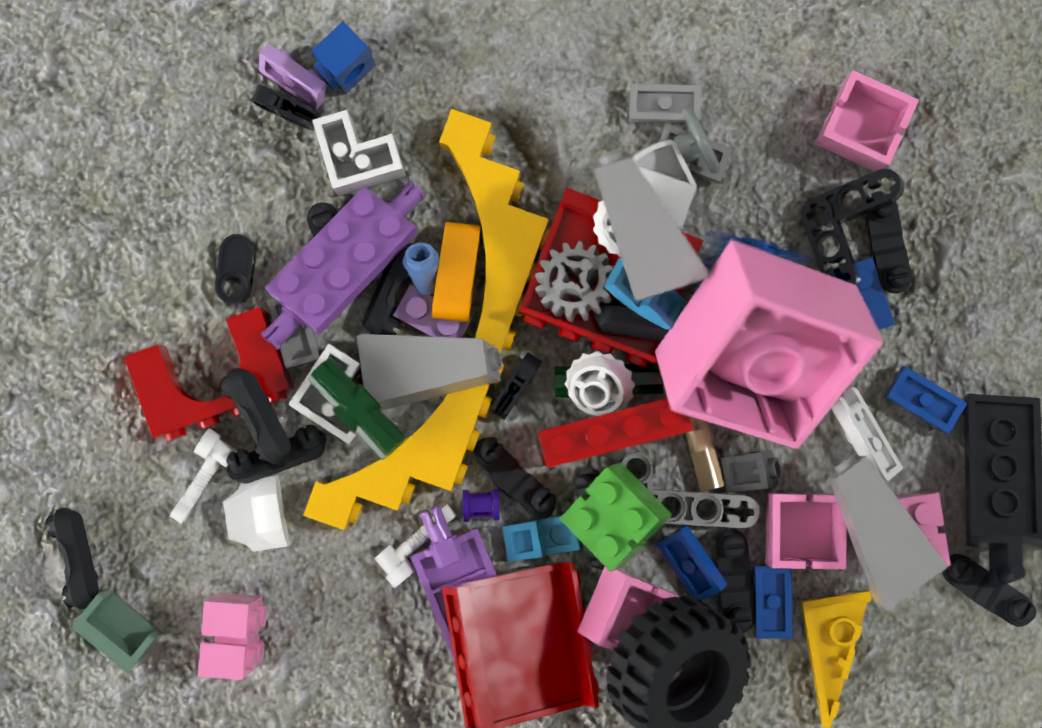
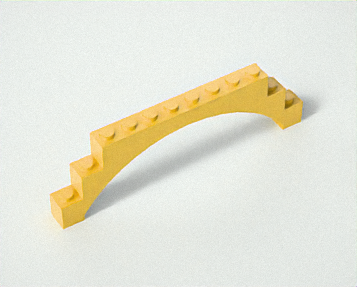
[303,109,549,530]

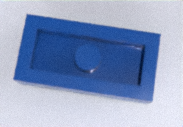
[837,257,895,330]
[884,366,967,434]
[656,525,728,601]
[753,564,793,639]

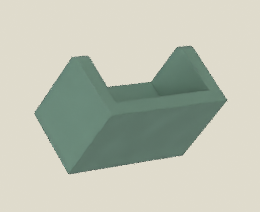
[71,589,164,673]

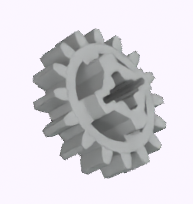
[535,241,613,322]

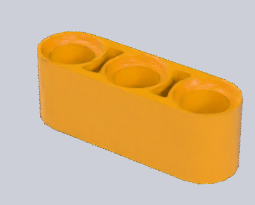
[432,221,482,323]

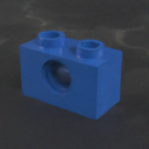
[311,21,376,94]

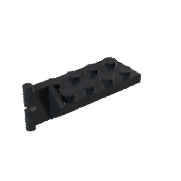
[964,394,1042,588]

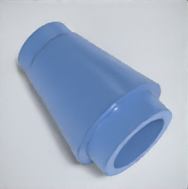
[403,243,439,295]

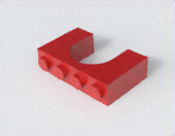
[124,307,295,442]
[538,398,693,468]

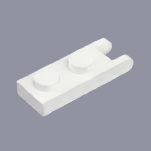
[831,387,903,482]

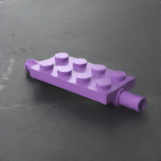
[261,181,426,350]
[410,505,497,661]

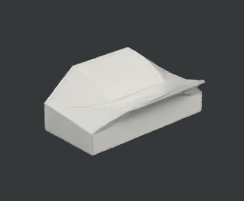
[223,475,290,552]

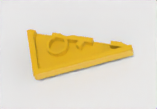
[800,589,872,728]

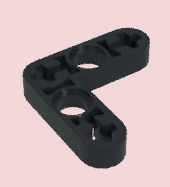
[801,168,905,288]

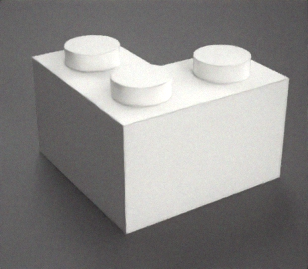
[312,110,406,196]
[288,343,361,445]

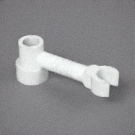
[170,428,238,524]
[374,504,457,588]

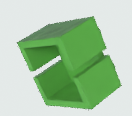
[560,463,672,572]

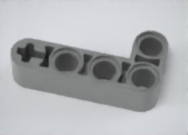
[619,452,760,528]

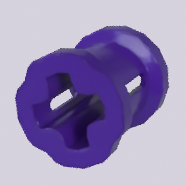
[463,489,500,522]

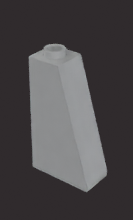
[592,150,709,301]
[357,334,502,411]
[828,454,948,612]

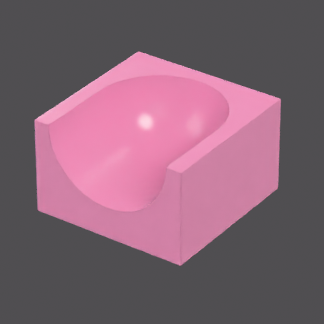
[655,240,884,449]

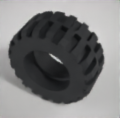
[606,596,751,728]

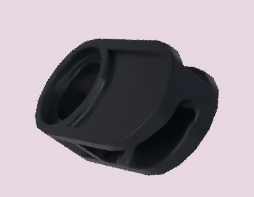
[251,84,322,131]
[215,234,257,305]
[489,352,543,420]

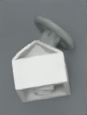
[631,107,720,228]

